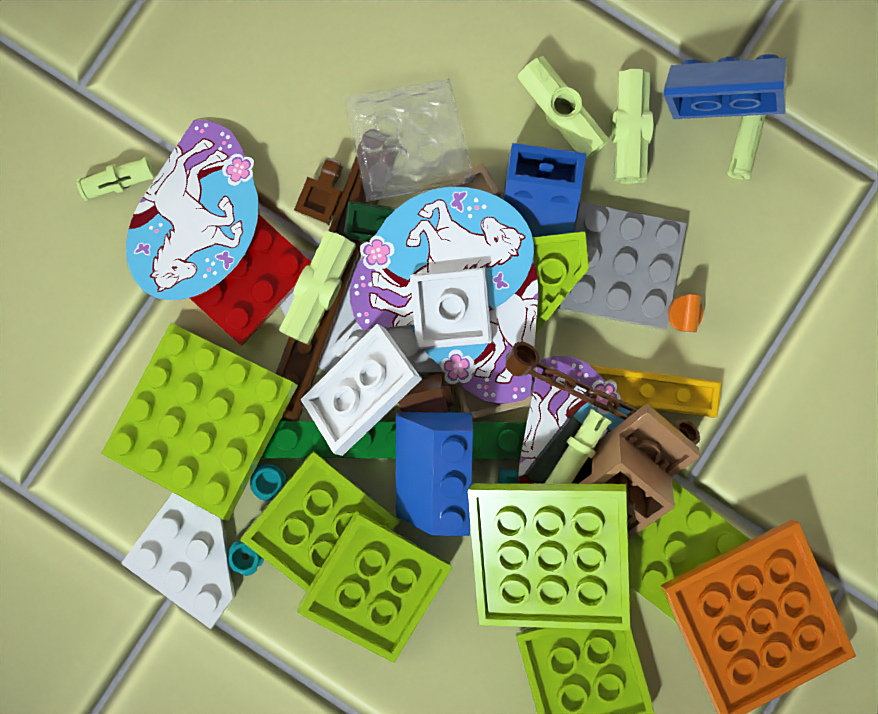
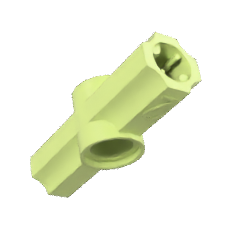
[518,56,609,160]
[611,69,653,184]
[279,231,356,345]

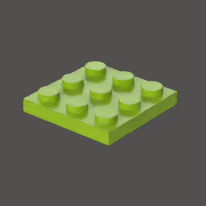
[240,450,400,592]
[628,479,751,622]
[297,511,453,663]
[515,627,655,714]

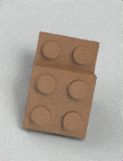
[579,404,701,539]

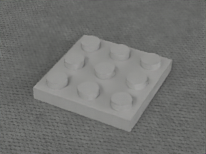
[558,202,687,330]

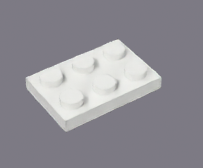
[301,324,422,456]

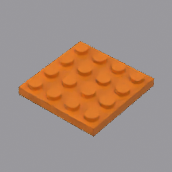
[660,520,856,714]

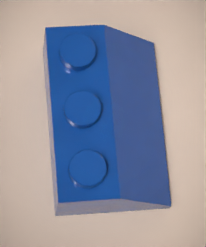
[664,54,787,119]
[396,412,473,536]

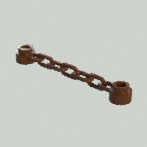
[505,342,700,445]

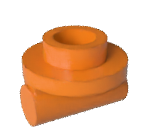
[668,294,703,333]

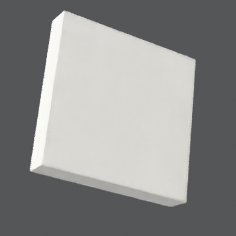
[410,268,492,349]

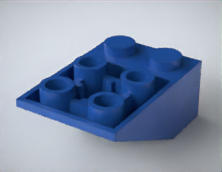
[503,143,586,238]

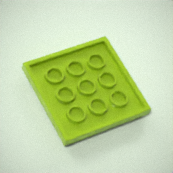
[101,322,298,520]
[468,483,630,630]

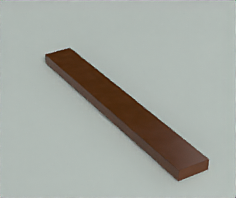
[275,139,397,421]

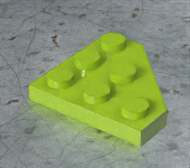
[533,231,589,334]

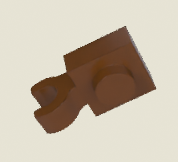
[294,157,343,226]

